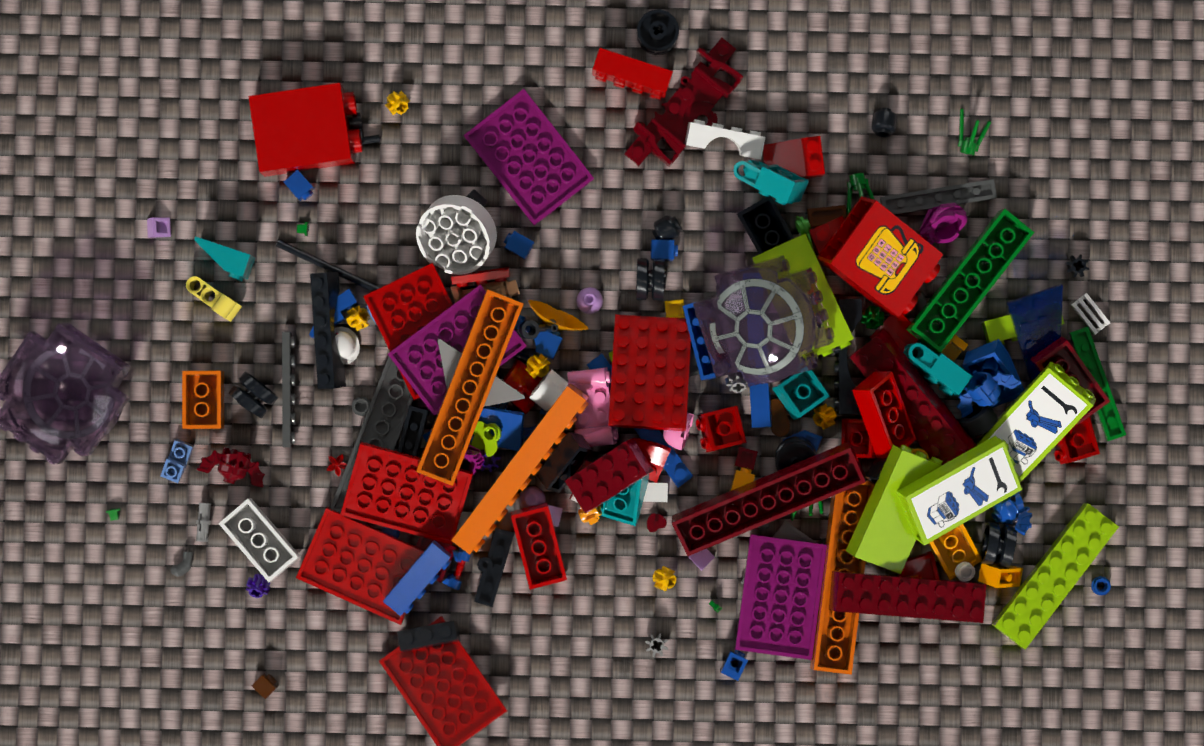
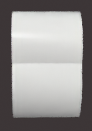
[529,369,568,411]

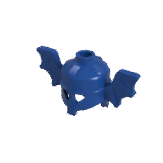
[957,370,1021,418]
[991,491,1032,536]

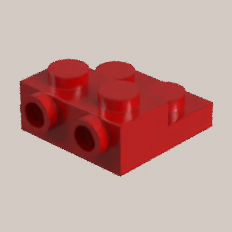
[696,406,747,453]
[1054,417,1100,465]

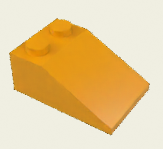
[928,524,981,580]

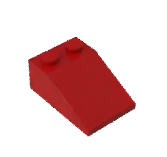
[763,136,825,179]

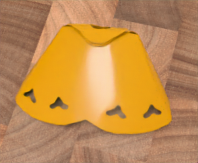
[528,300,589,331]

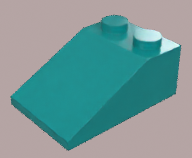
[194,236,255,281]
[600,474,649,526]

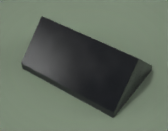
[737,196,794,254]

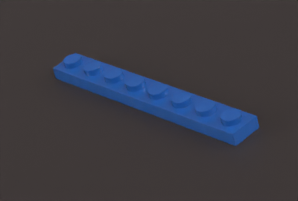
[587,353,693,488]

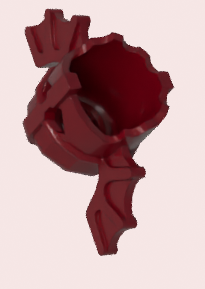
[196,447,265,488]

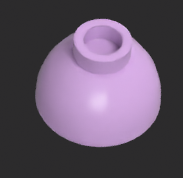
[576,287,603,314]
[519,486,546,509]

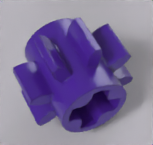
[481,453,500,473]
[246,574,270,598]

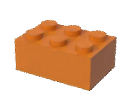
[182,371,224,429]

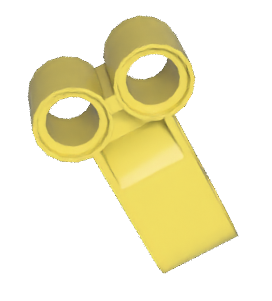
[186,276,242,322]

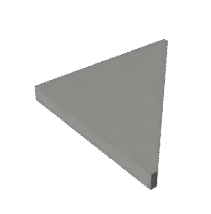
[438,339,525,407]

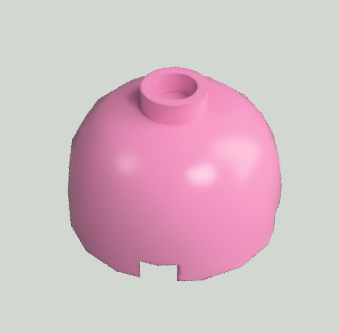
[663,412,694,450]

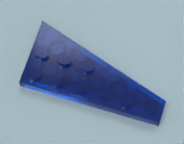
[1007,284,1063,382]

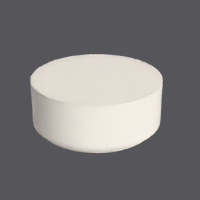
[955,561,975,582]

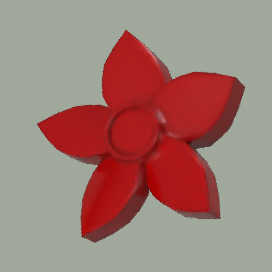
[326,454,347,477]

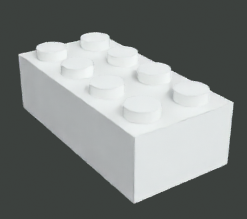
[219,498,301,582]

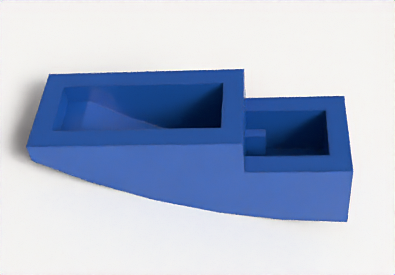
[309,289,358,338]

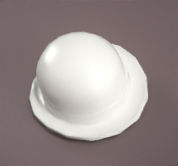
[334,326,360,365]

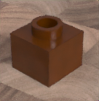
[252,673,278,699]

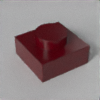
[734,447,758,470]

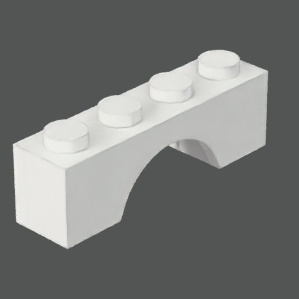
[684,119,765,160]

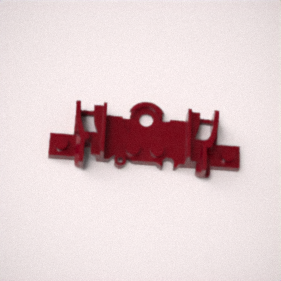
[624,37,743,167]

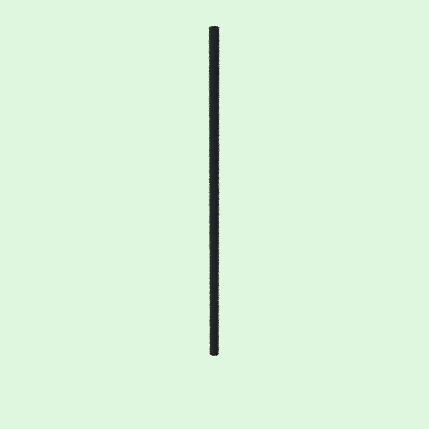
[276,240,530,364]

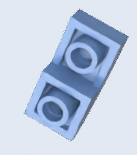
[160,438,194,483]

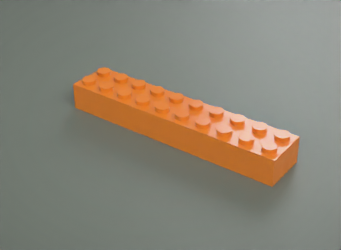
[415,289,524,486]
[451,384,589,555]
[810,481,874,675]

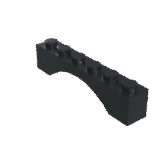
[310,272,346,389]
[834,299,862,415]

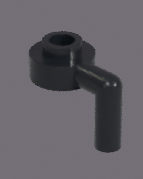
[349,112,380,145]
[519,320,558,339]

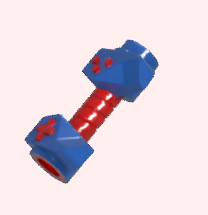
[442,548,472,590]

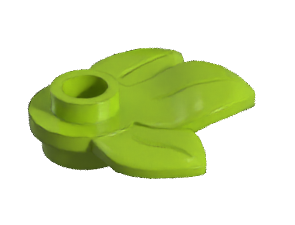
[471,421,501,457]

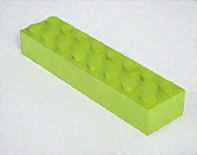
[991,503,1119,650]

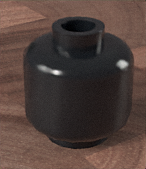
[871,108,897,138]
[652,215,682,240]

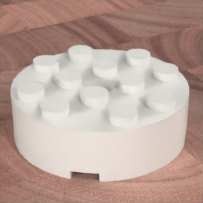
[416,195,497,275]

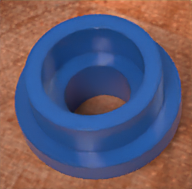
[1091,576,1111,596]

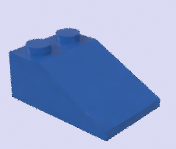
[962,339,1024,408]

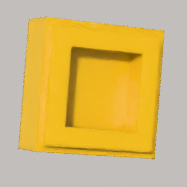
[664,299,685,318]

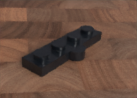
[474,528,515,607]

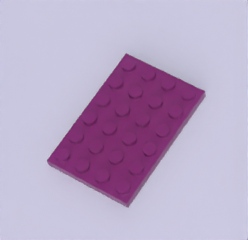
[463,89,594,226]
[388,284,527,416]
[735,534,827,660]

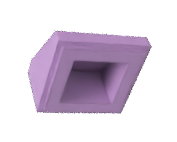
[147,217,171,238]
[548,505,563,527]
[688,549,715,571]

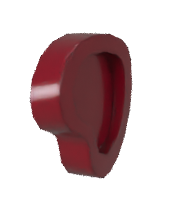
[647,513,667,532]

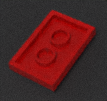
[451,267,510,287]

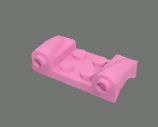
[567,367,618,447]

